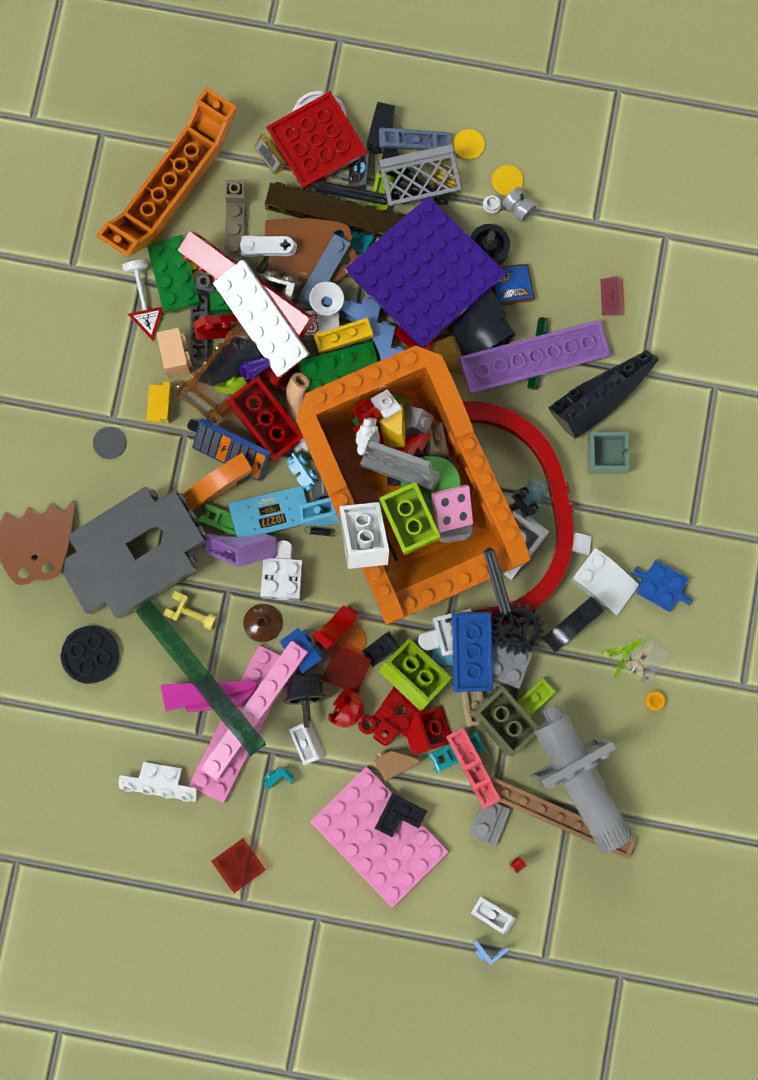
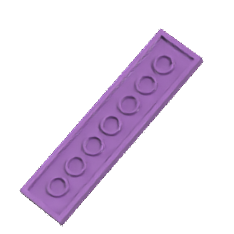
[458,320,611,394]

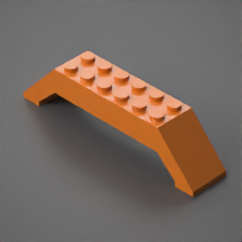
[96,87,237,258]

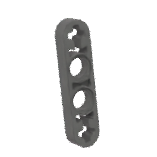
[190,293,208,367]

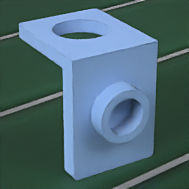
[473,939,509,965]

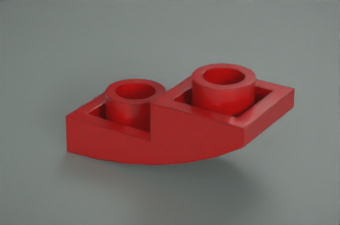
[396,433,430,456]

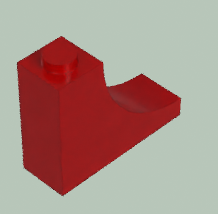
[312,605,358,654]

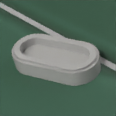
[439,525,473,542]

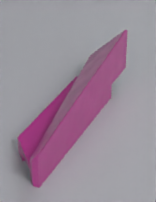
[161,681,259,712]

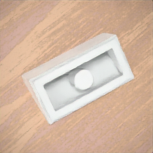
[289,722,325,765]

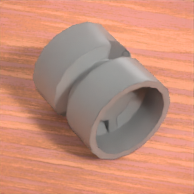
[502,187,537,222]

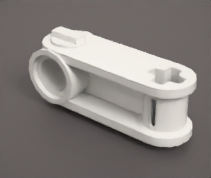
[240,236,297,257]

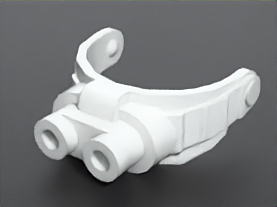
[356,418,380,455]

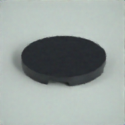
[60,626,119,684]

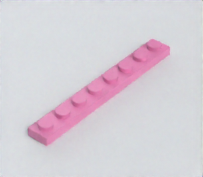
[201,641,308,780]

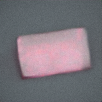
[600,276,625,316]

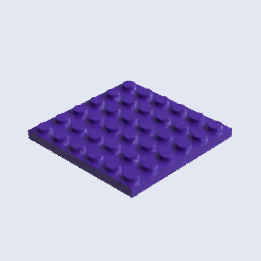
[345,196,506,348]

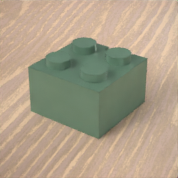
[587,432,630,474]

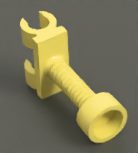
[163,591,217,631]

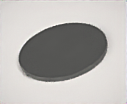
[93,427,126,459]

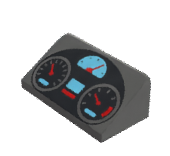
[348,150,369,189]

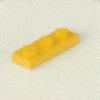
[314,318,374,354]

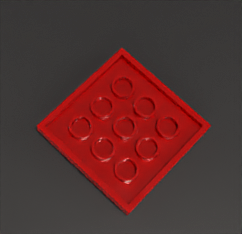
[266,91,367,190]

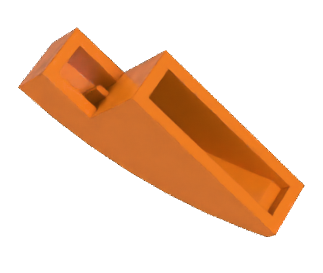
[183,453,253,511]

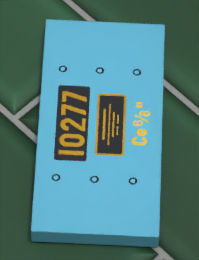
[228,486,307,537]

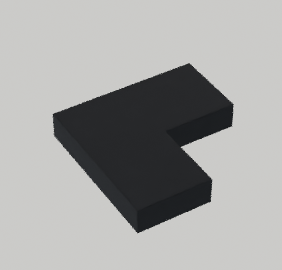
[374,793,427,837]

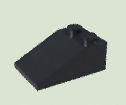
[199,337,261,387]

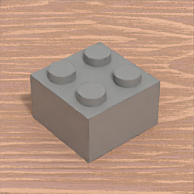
[492,642,533,690]

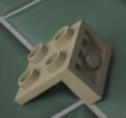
[259,270,303,305]

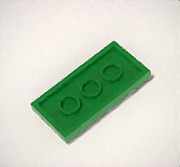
[147,235,201,314]
[299,341,377,393]

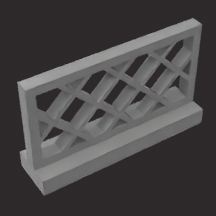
[378,144,462,206]
[357,440,441,492]

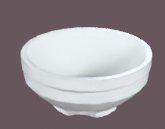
[310,282,344,316]

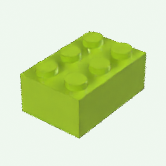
[379,482,441,555]
[378,638,452,711]

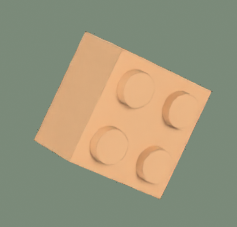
[156,328,193,378]

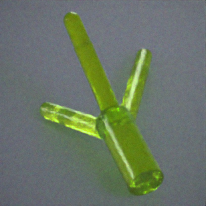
[601,638,642,678]

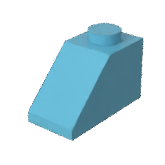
[299,498,340,526]

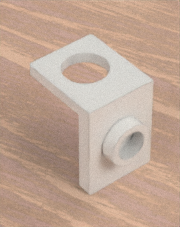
[371,389,402,420]

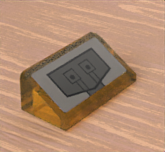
[254,134,286,175]

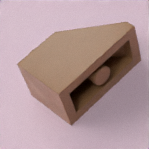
[374,750,420,781]

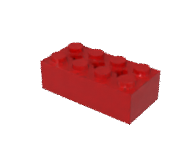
[224,376,303,460]

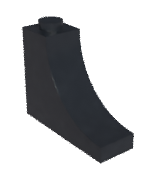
[542,596,604,653]

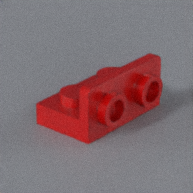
[193,315,238,340]

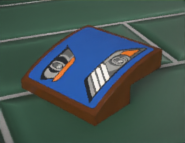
[492,264,535,306]

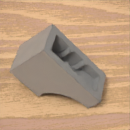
[404,405,434,439]

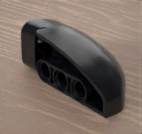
[448,289,516,356]

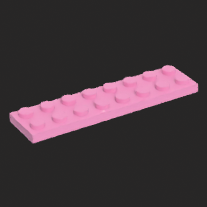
[189,645,280,803]

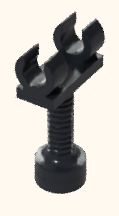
[508,487,539,518]

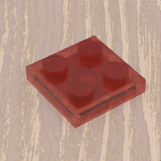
[323,644,372,693]
[211,838,266,894]

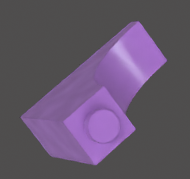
[205,533,277,567]

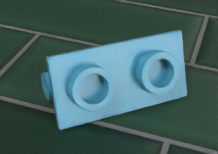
[286,453,319,491]

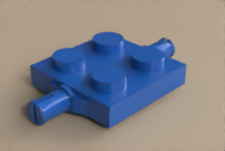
[632,560,693,612]

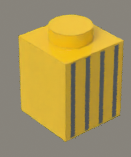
[432,163,461,194]

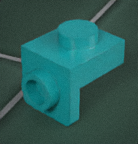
[263,767,294,789]

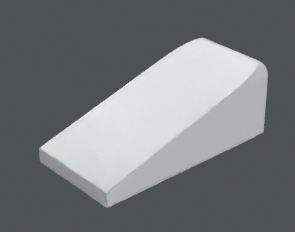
[471,897,516,936]

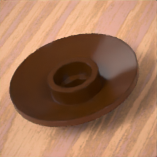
[243,604,282,642]

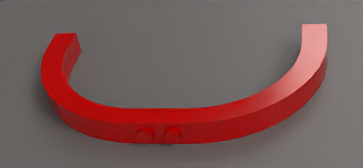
[462,401,574,626]

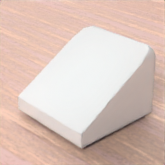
[572,532,592,556]

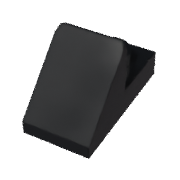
[362,631,400,667]

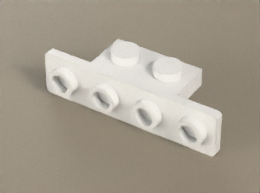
[119,762,197,802]

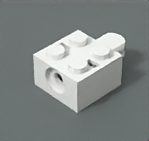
[260,541,303,601]
[418,609,472,658]

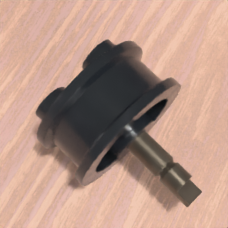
[470,224,510,266]
[283,674,327,728]

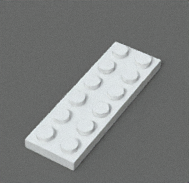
[213,260,310,377]

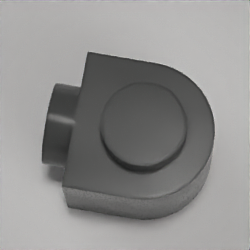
[312,480,329,502]

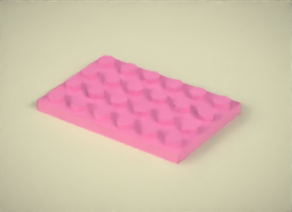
[310,767,448,908]

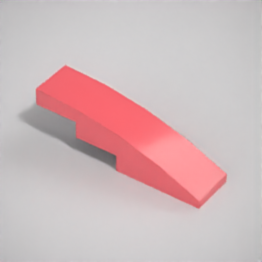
[446,728,501,810]

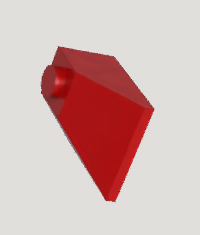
[407,706,451,756]

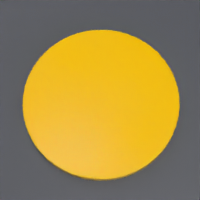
[453,129,485,160]
[492,165,523,196]

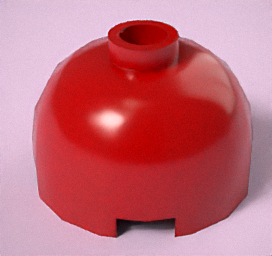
[328,688,365,728]

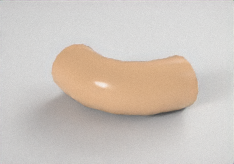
[285,373,309,422]

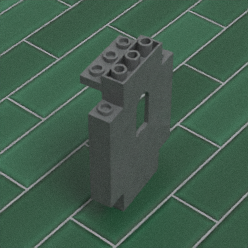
[61,487,208,619]

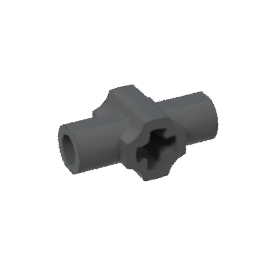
[196,272,217,292]

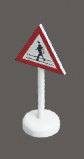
[122,259,163,341]

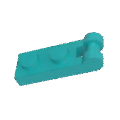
[427,732,485,773]

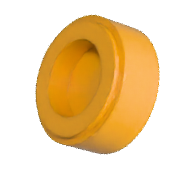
[645,691,665,711]

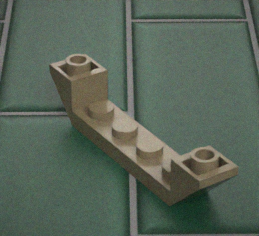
[224,180,245,263]

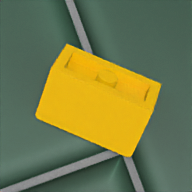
[146,381,172,423]

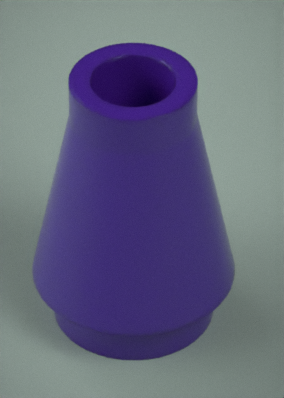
[240,357,269,380]

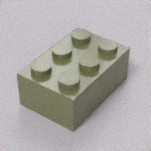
[469,686,538,757]

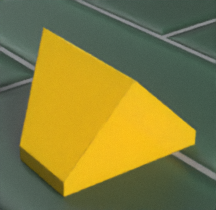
[378,404,405,447]

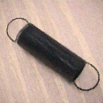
[304,527,337,537]

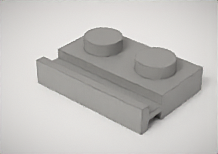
[469,804,510,846]

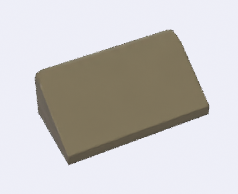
[424,421,449,457]

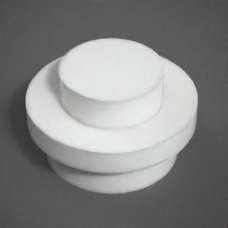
[483,195,501,214]

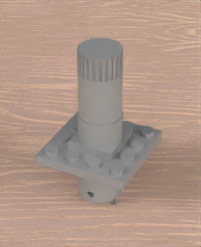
[530,704,633,854]

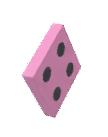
[431,485,473,533]

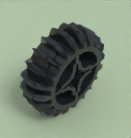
[491,603,544,655]

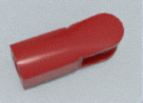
[509,857,527,874]

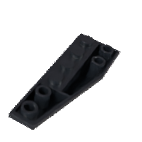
[548,350,659,439]

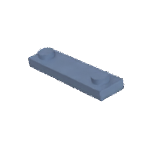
[379,128,451,151]
[297,234,351,308]

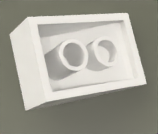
[339,502,389,569]
[503,509,549,580]
[570,548,639,616]

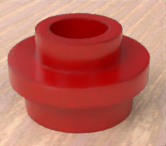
[358,715,377,735]

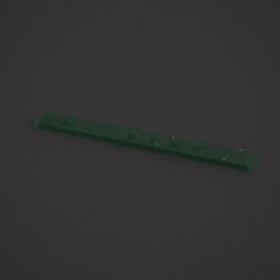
[135,600,266,757]

